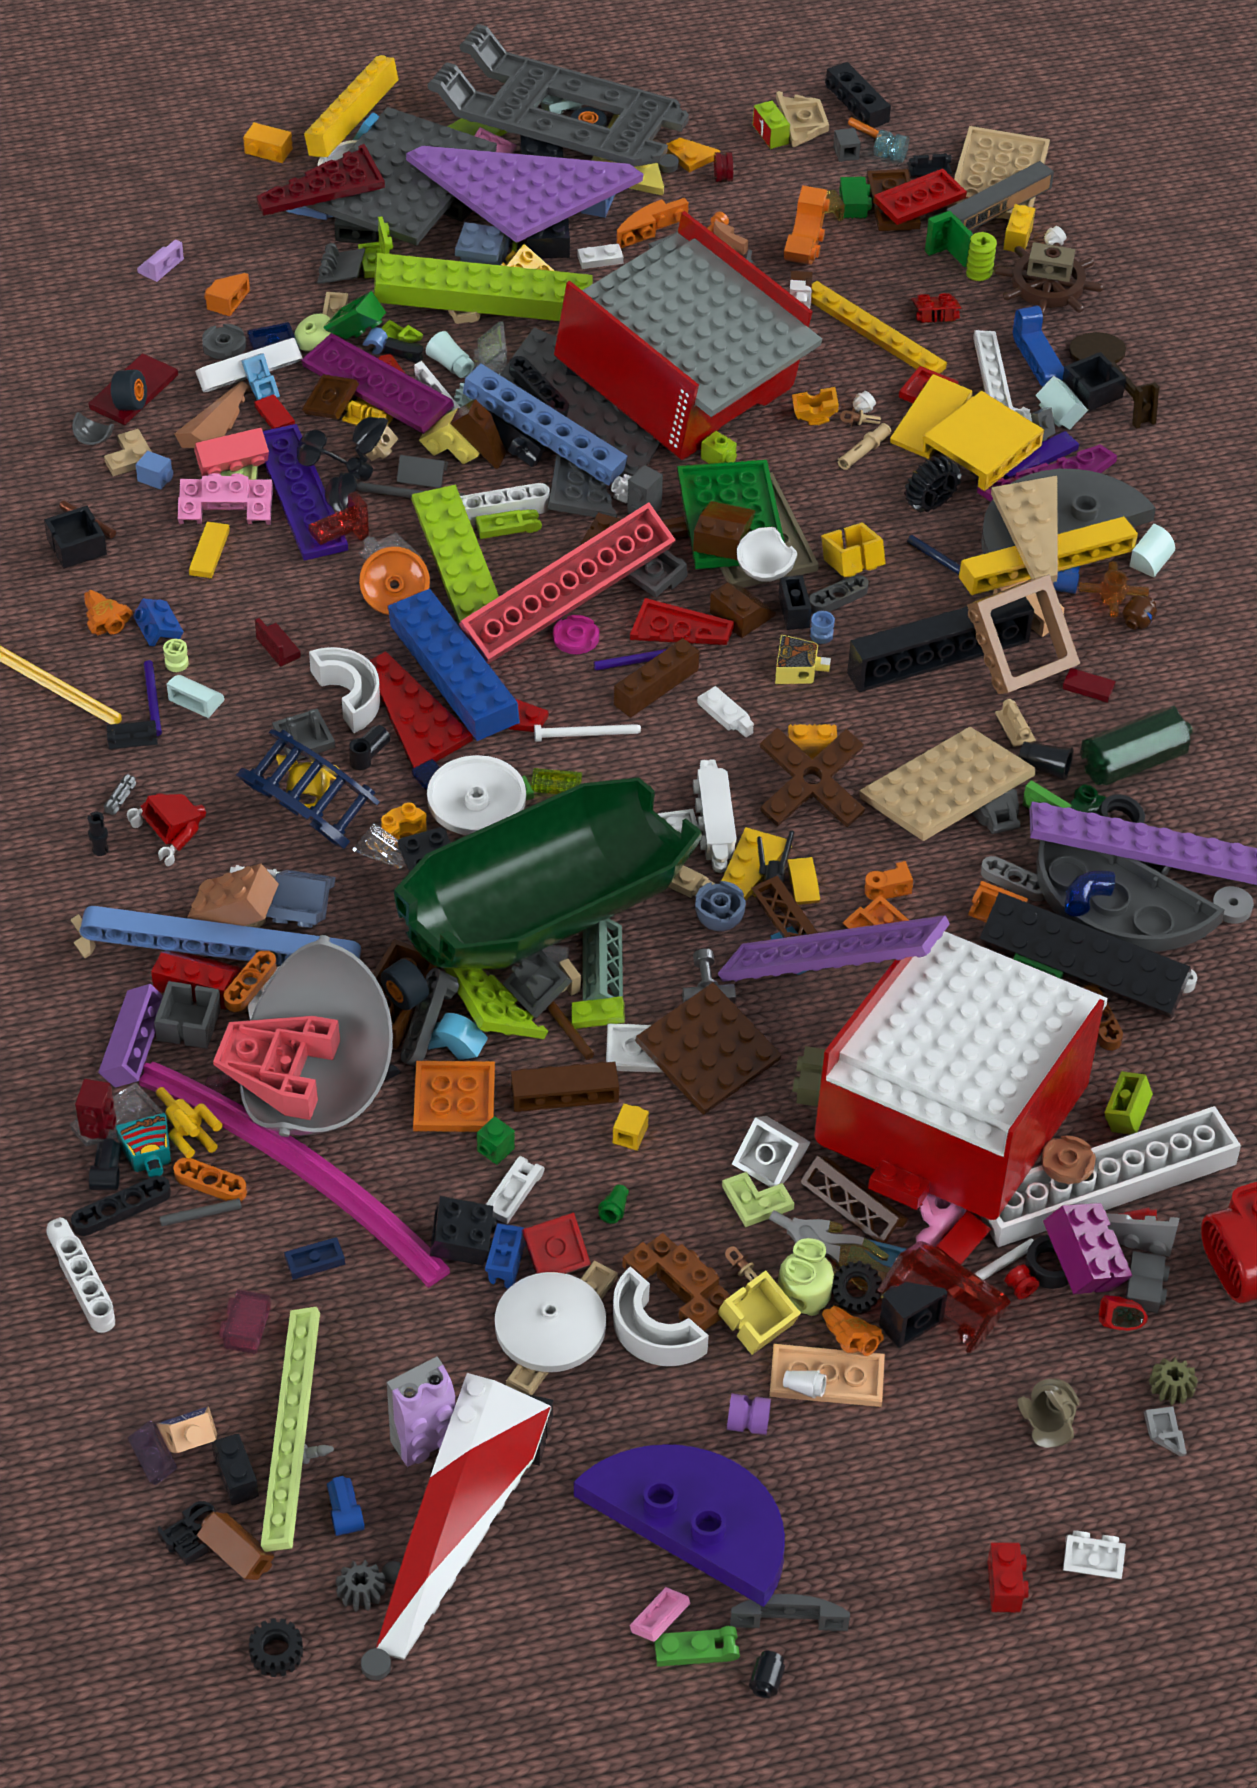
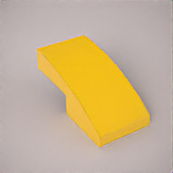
[787,857,820,905]

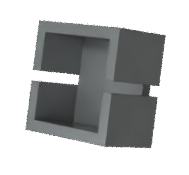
[154,981,221,1049]

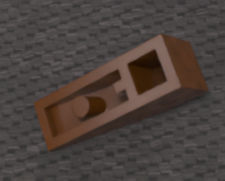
[450,399,506,469]

